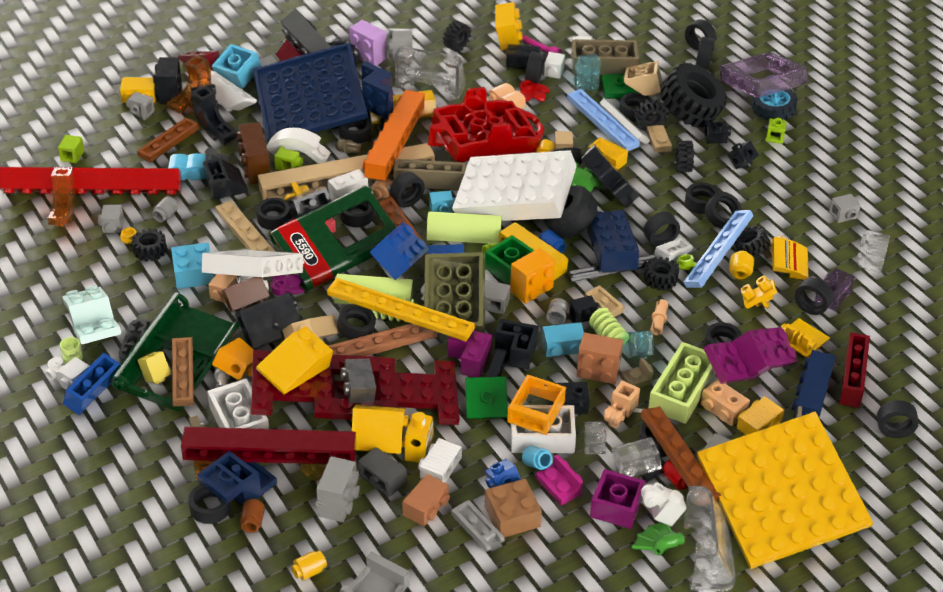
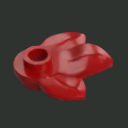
[519,80,550,102]

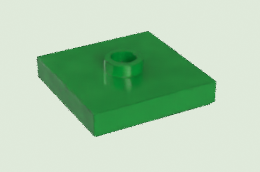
[601,74,638,99]
[465,377,508,419]

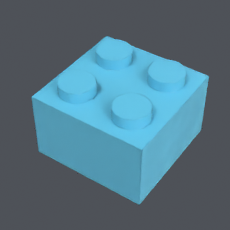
[212,44,262,89]
[171,242,214,289]

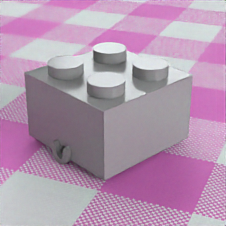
[315,457,360,523]

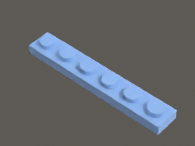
[567,89,640,151]
[684,210,753,288]

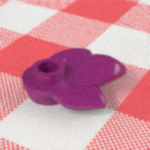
[270,274,304,296]

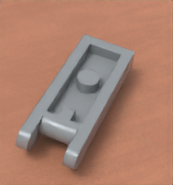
[451,500,505,552]

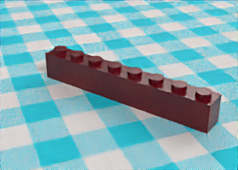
[181,427,357,464]

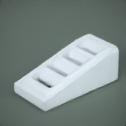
[654,238,693,262]

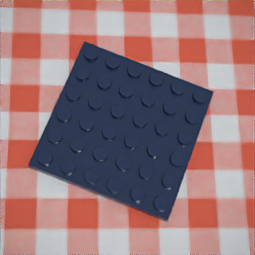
[253,42,369,143]

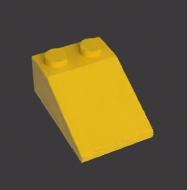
[256,326,333,394]

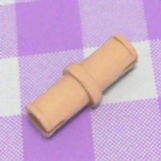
[650,299,668,336]

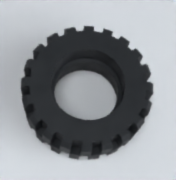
[660,63,727,127]

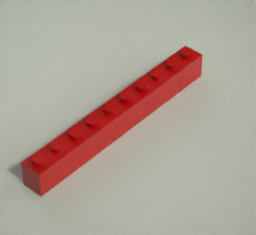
[0,167,182,196]

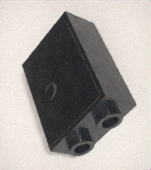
[235,292,303,349]

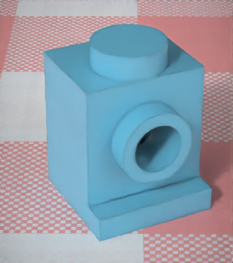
[429,191,456,213]

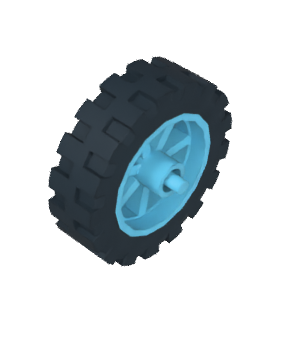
[752,85,798,120]

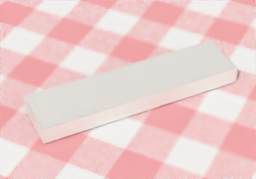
[600,98,651,145]

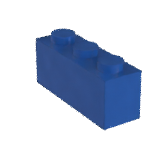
[63,353,120,415]

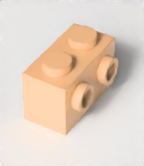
[700,379,750,426]

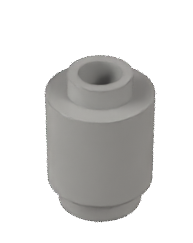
[152,196,178,222]

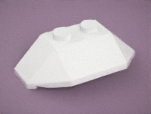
[202,69,257,112]

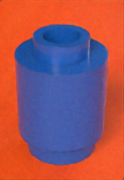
[539,229,566,254]

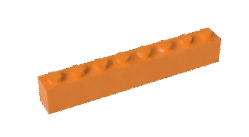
[362,90,425,181]

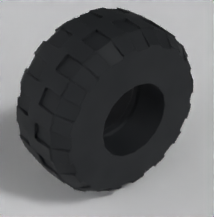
[543,185,597,238]

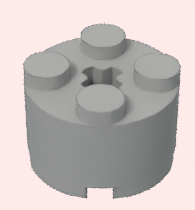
[389,28,413,61]

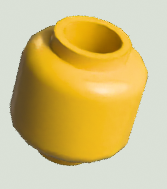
[729,251,754,279]

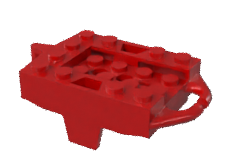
[428,87,545,162]

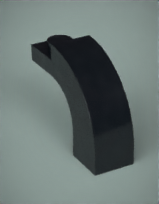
[191,85,237,144]

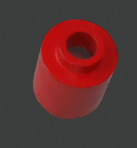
[662,460,689,490]

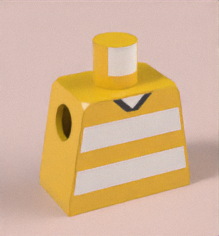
[405,412,434,463]

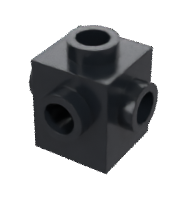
[727,141,759,169]

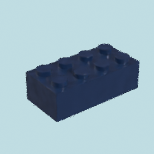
[587,210,639,272]

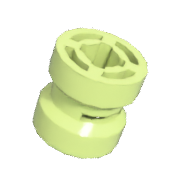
[60,337,83,364]

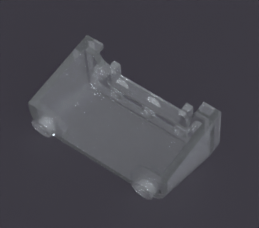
[395,46,466,99]
[683,486,736,591]

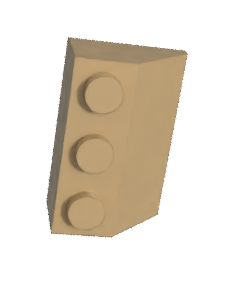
[624,61,662,97]

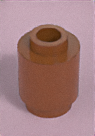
[240,499,265,533]

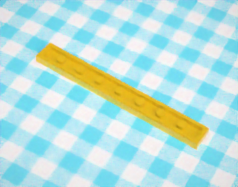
[327,277,475,341]

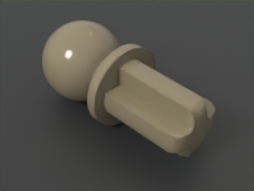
[335,139,361,154]

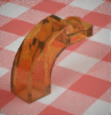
[167,55,211,114]
[48,168,75,226]

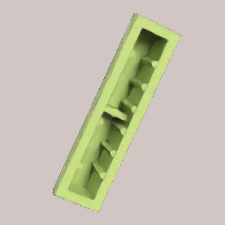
[427,212,502,244]
[334,274,413,304]

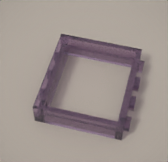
[720,52,808,98]

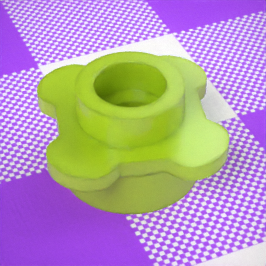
[676,254,697,270]

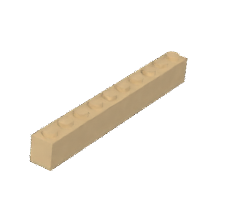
[258,143,435,200]

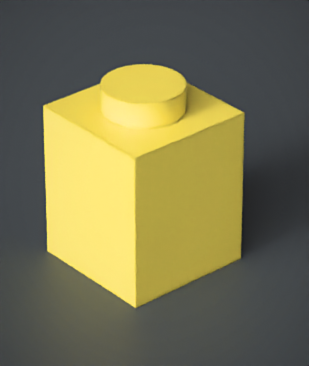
[137,352,171,384]

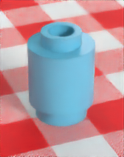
[522,446,552,470]

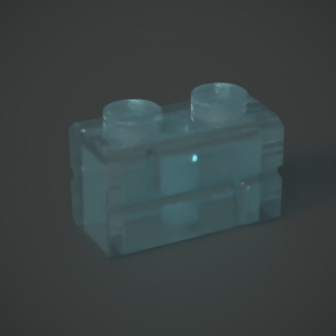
[574,54,601,92]

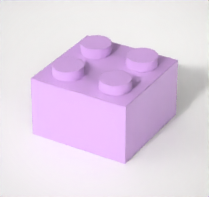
[349,20,387,66]

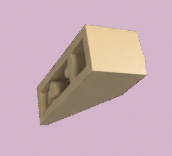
[282,315,340,339]

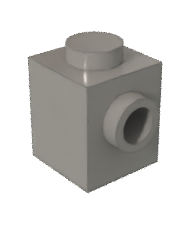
[829,194,860,223]
[98,204,124,233]

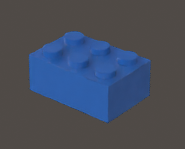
[370,222,429,280]

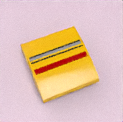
[772,237,808,280]

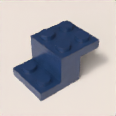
[361,61,393,120]
[197,451,277,506]

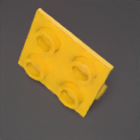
[781,318,830,357]

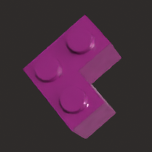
[448,331,492,378]

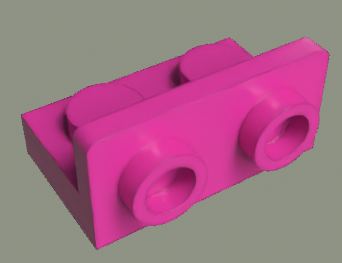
[536,454,583,506]

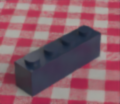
[791,350,836,419]

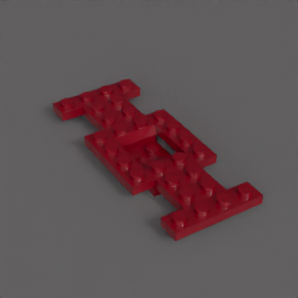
[251,350,460,425]

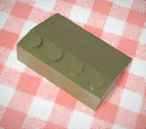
[424,252,485,333]

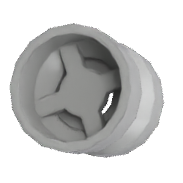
[546,298,569,325]

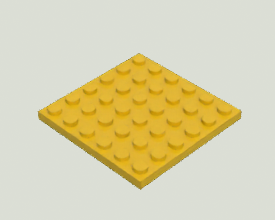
[697,411,873,569]

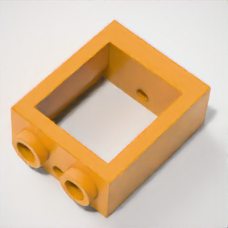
[507,375,566,435]

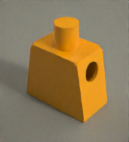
[212,337,254,380]

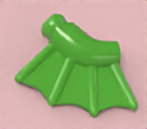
[631,522,685,555]

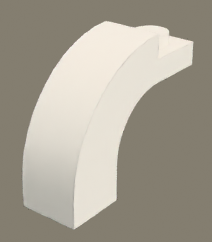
[266,128,331,164]

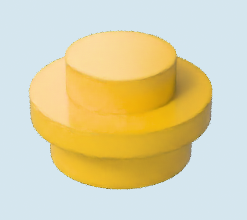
[120,227,137,244]

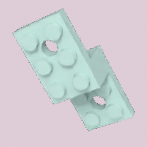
[62,285,121,344]

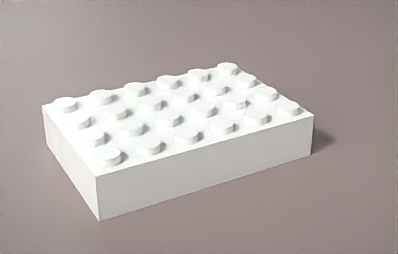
[452,150,577,221]

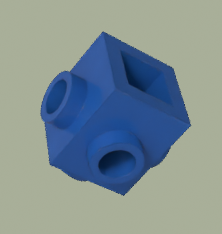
[485,459,521,488]

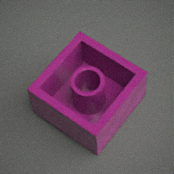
[590,469,646,529]

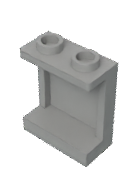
[340,551,409,592]

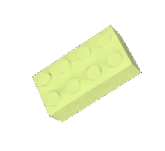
[648,342,715,424]

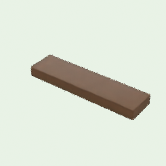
[172,337,194,407]

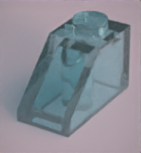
[627,331,654,360]

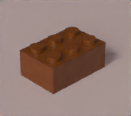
[237,122,270,185]

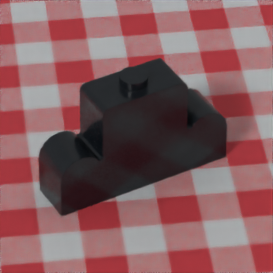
[581,144,640,207]

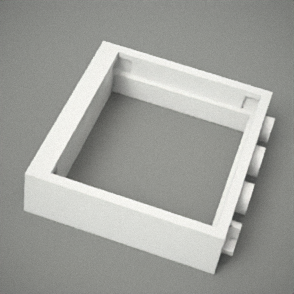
[202,249,304,277]

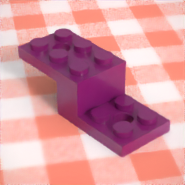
[703,327,799,384]

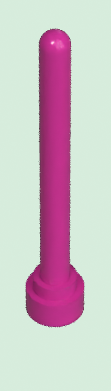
[522,34,562,55]

